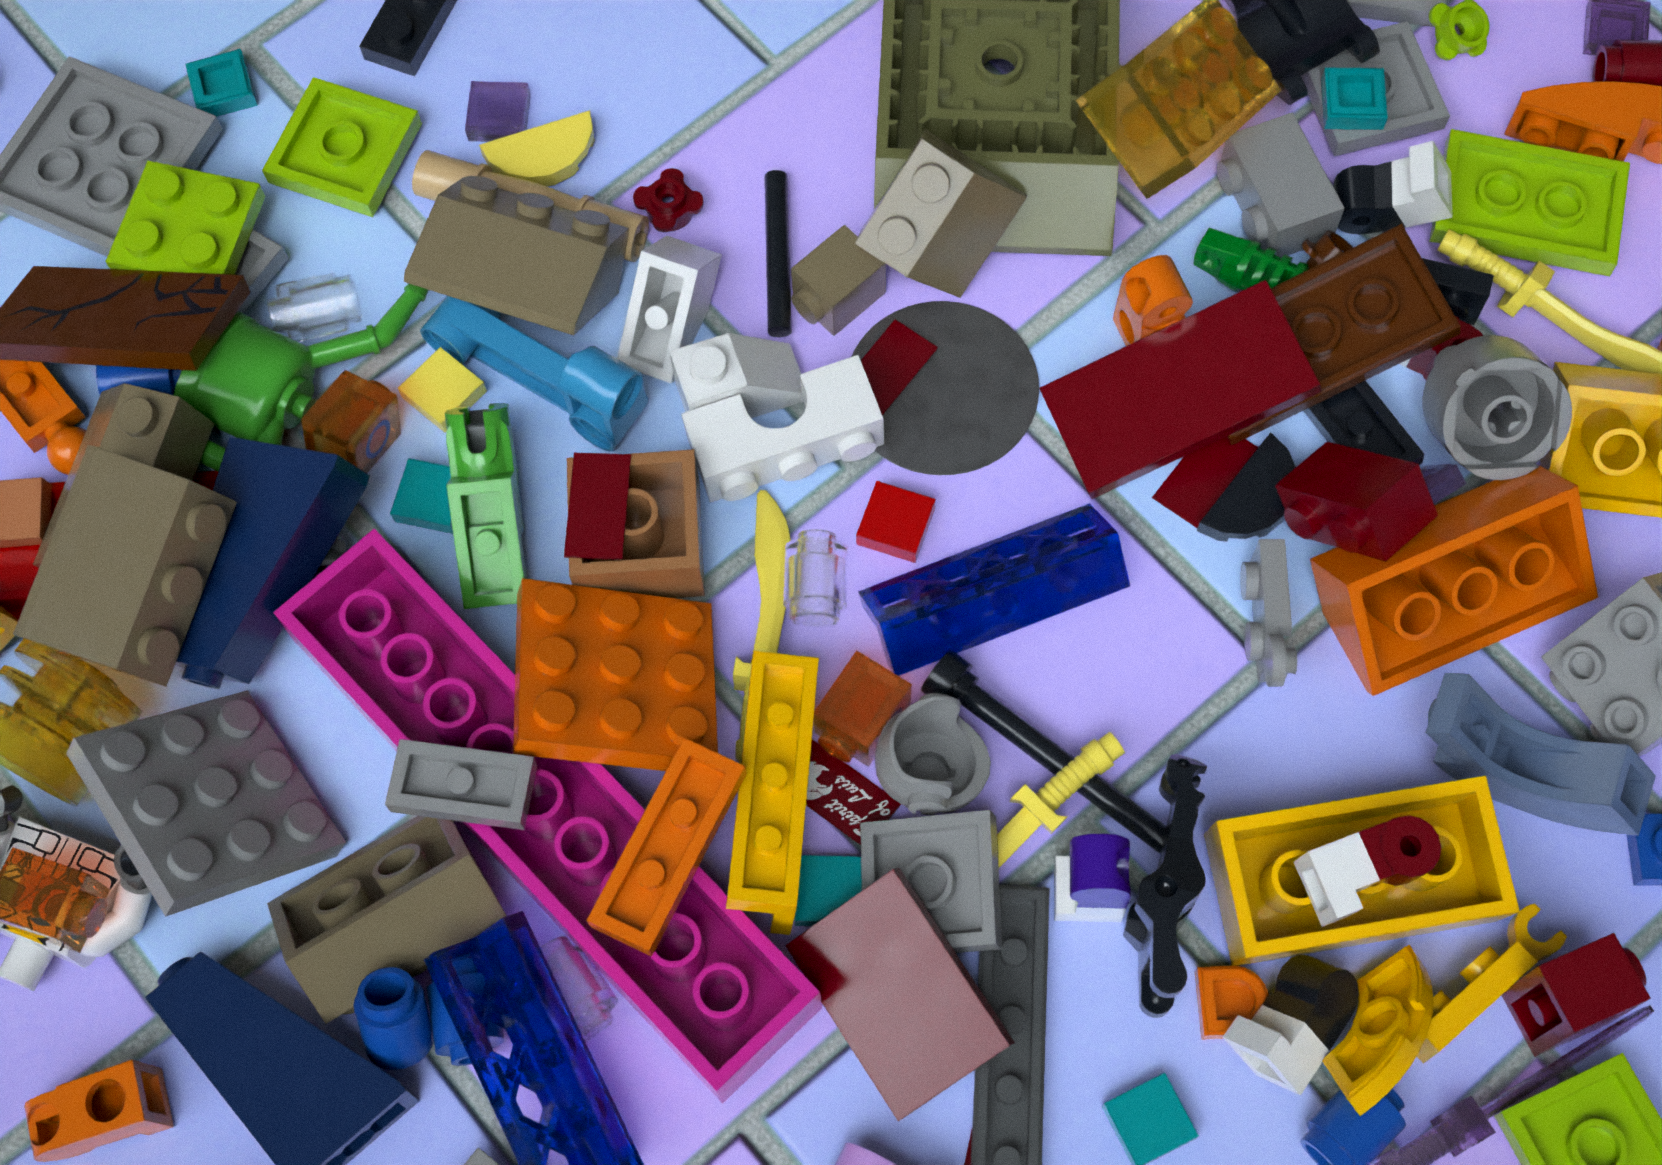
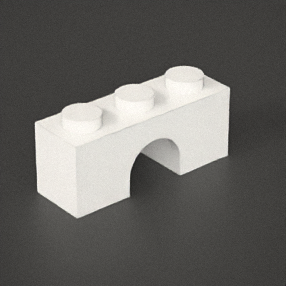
[681,355,885,503]

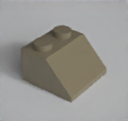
[855,129,1027,298]

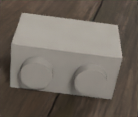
[1217,112,1345,258]

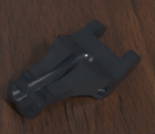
[1225,0,1380,105]
[1123,754,1207,1018]

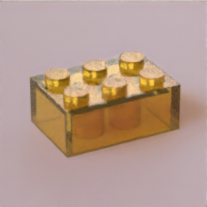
[1075,0,1282,199]

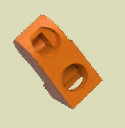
[1113,255,1193,346]
[24,1059,174,1162]

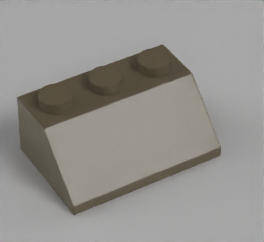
[404,176,629,336]
[33,383,214,568]
[13,445,237,687]
[267,816,507,1024]

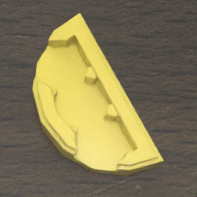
[479,110,595,186]

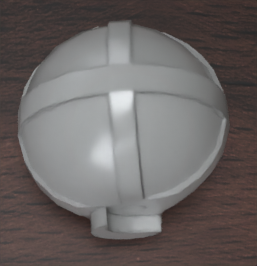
[874,693,991,815]

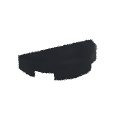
[1197,432,1296,542]

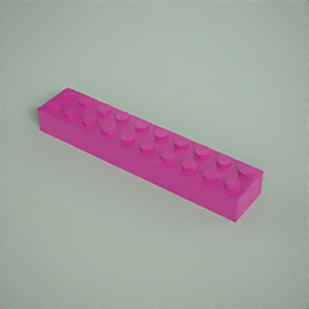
[273,528,822,1104]

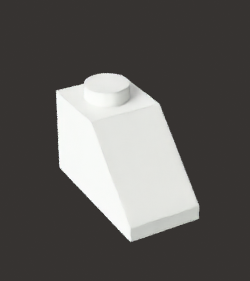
[617,236,722,383]
[669,333,803,418]

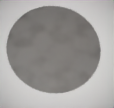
[851,301,1039,476]

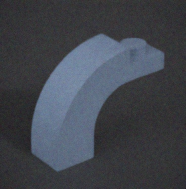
[1425,673,1656,836]

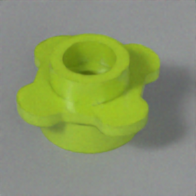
[1429,0,1490,61]

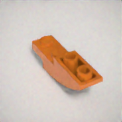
[1504,82,1662,164]

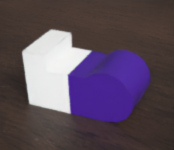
[1054,834,1131,923]

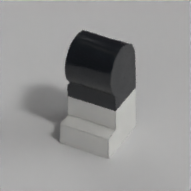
[1334,141,1453,235]
[1223,954,1359,1096]

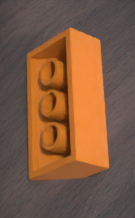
[1310,465,1598,696]

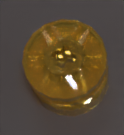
[0,638,143,808]

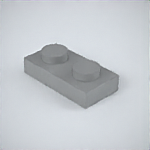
[385,739,537,830]

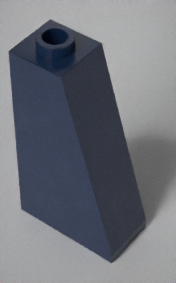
[175,437,370,689]
[145,951,419,1165]

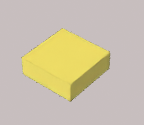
[398,347,487,433]

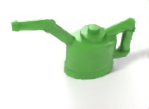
[174,284,429,472]

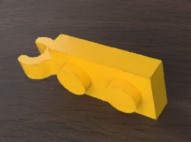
[1417,903,1567,1064]

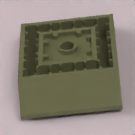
[874,0,1120,256]

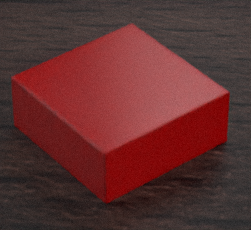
[856,481,936,563]

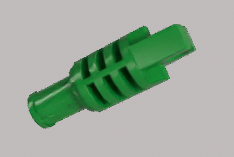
[1193,228,1309,293]

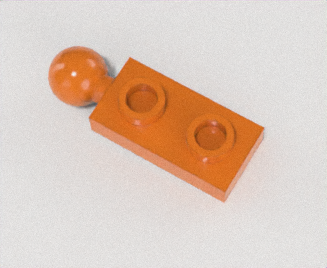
[0,360,86,475]

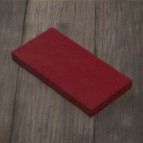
[1039,280,1321,500]

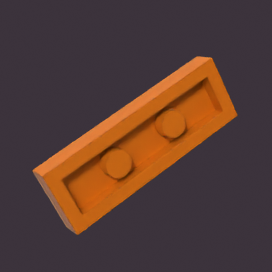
[586,738,747,957]

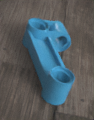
[420,296,649,451]

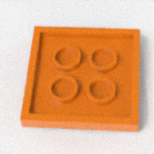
[513,578,718,771]

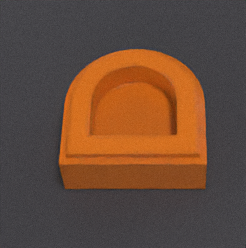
[1194,966,1269,1040]

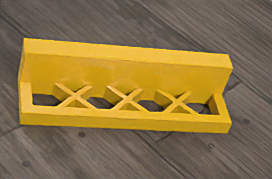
[726,651,819,935]

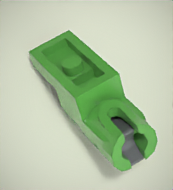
[445,403,527,609]

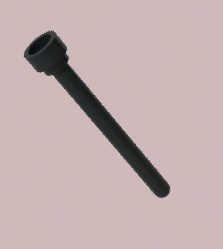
[921,650,1166,854]

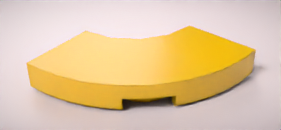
[1322,945,1433,1116]

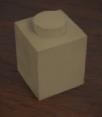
[791,224,886,336]

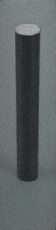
[764,170,792,338]

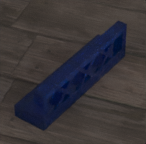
[858,503,1130,677]
[424,911,644,1165]

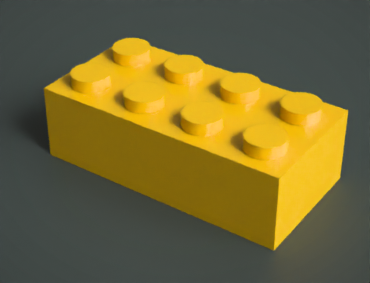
[1204,776,1520,966]

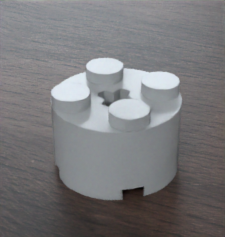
[1422,335,1572,480]

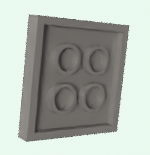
[0,56,223,256]
[66,690,346,917]

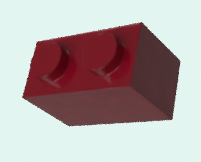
[1275,442,1438,562]
[1501,933,1651,1057]

